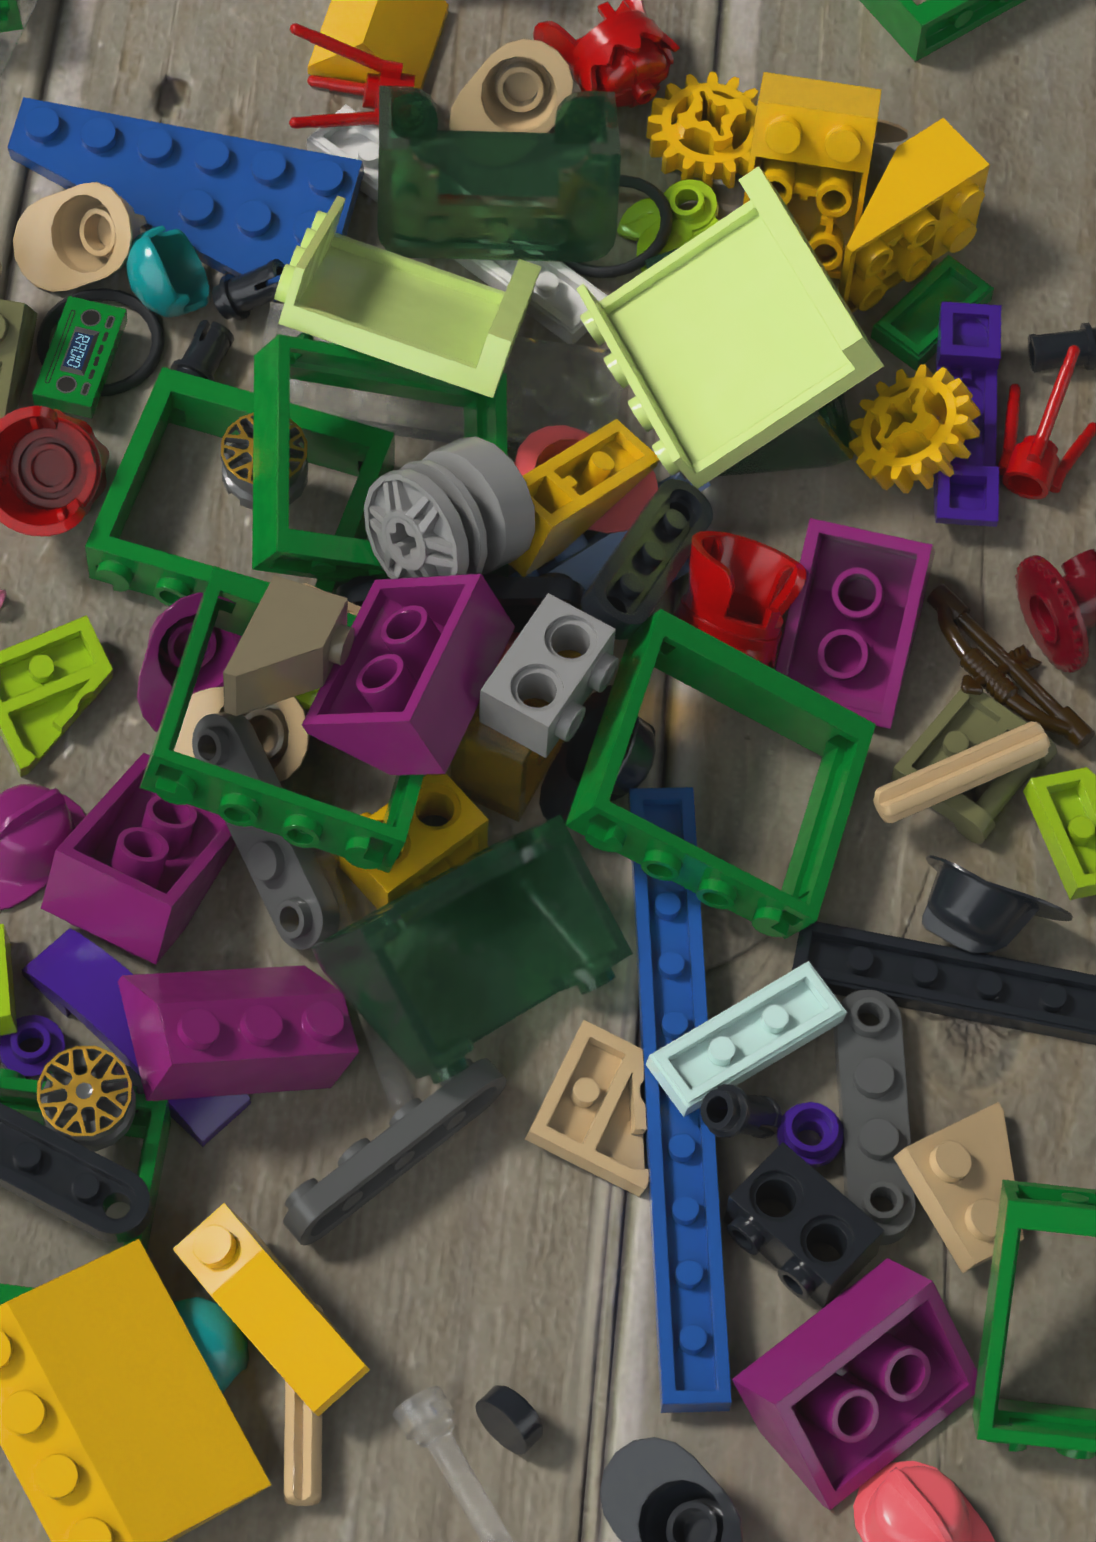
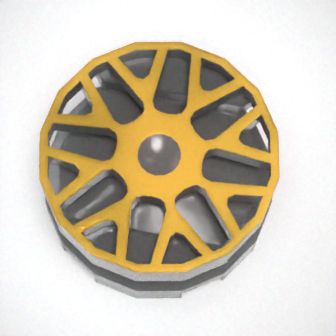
[221,413,308,510]
[37,1046,136,1151]

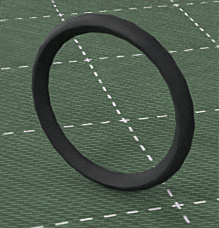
[550,175,673,278]
[37,288,164,396]

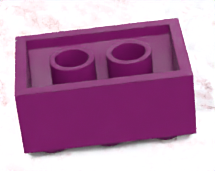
[302,574,515,775]
[118,965,359,1101]
[732,1258,978,1510]

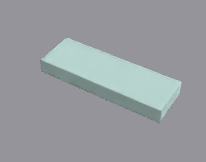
[646,961,847,1117]

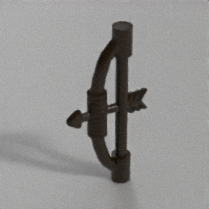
[927,584,1095,750]

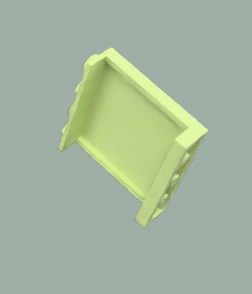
[576,166,884,489]
[274,196,541,398]

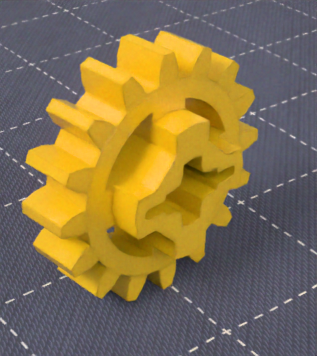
[646,72,759,189]
[849,364,981,494]

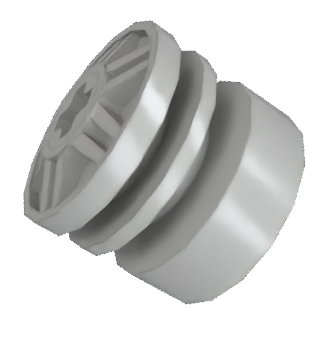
[364,436,535,579]

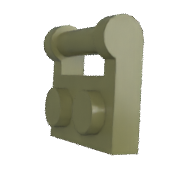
[891,689,1057,844]

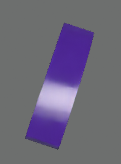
[933,301,1002,527]
[22,928,251,1147]

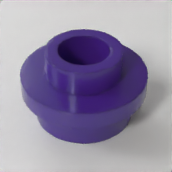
[0,1015,66,1080]
[777,1102,844,1168]

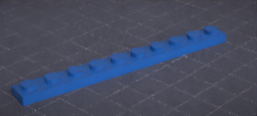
[628,787,732,1413]

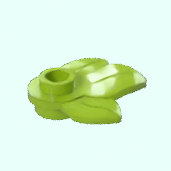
[617,179,719,272]

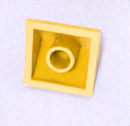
[307,0,449,99]

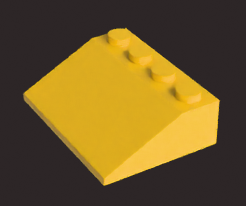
[0,1239,272,1542]

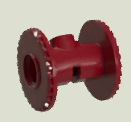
[1015,549,1096,673]

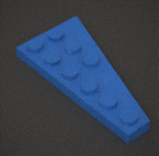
[7,97,364,302]

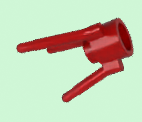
[289,23,415,129]
[998,345,1096,500]

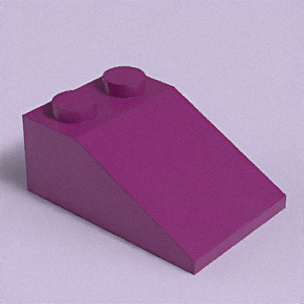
[775,518,935,729]
[41,752,236,965]

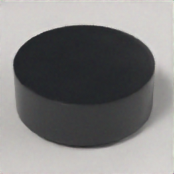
[475,1385,543,1455]

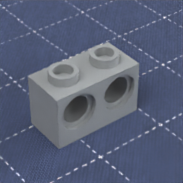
[479,593,619,758]

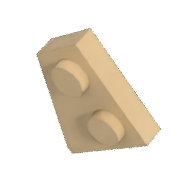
[525,1020,649,1197]
[893,1102,1024,1273]

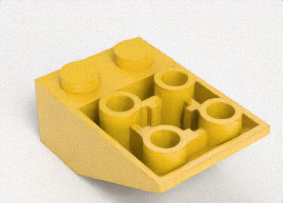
[743,72,882,279]
[838,118,990,313]

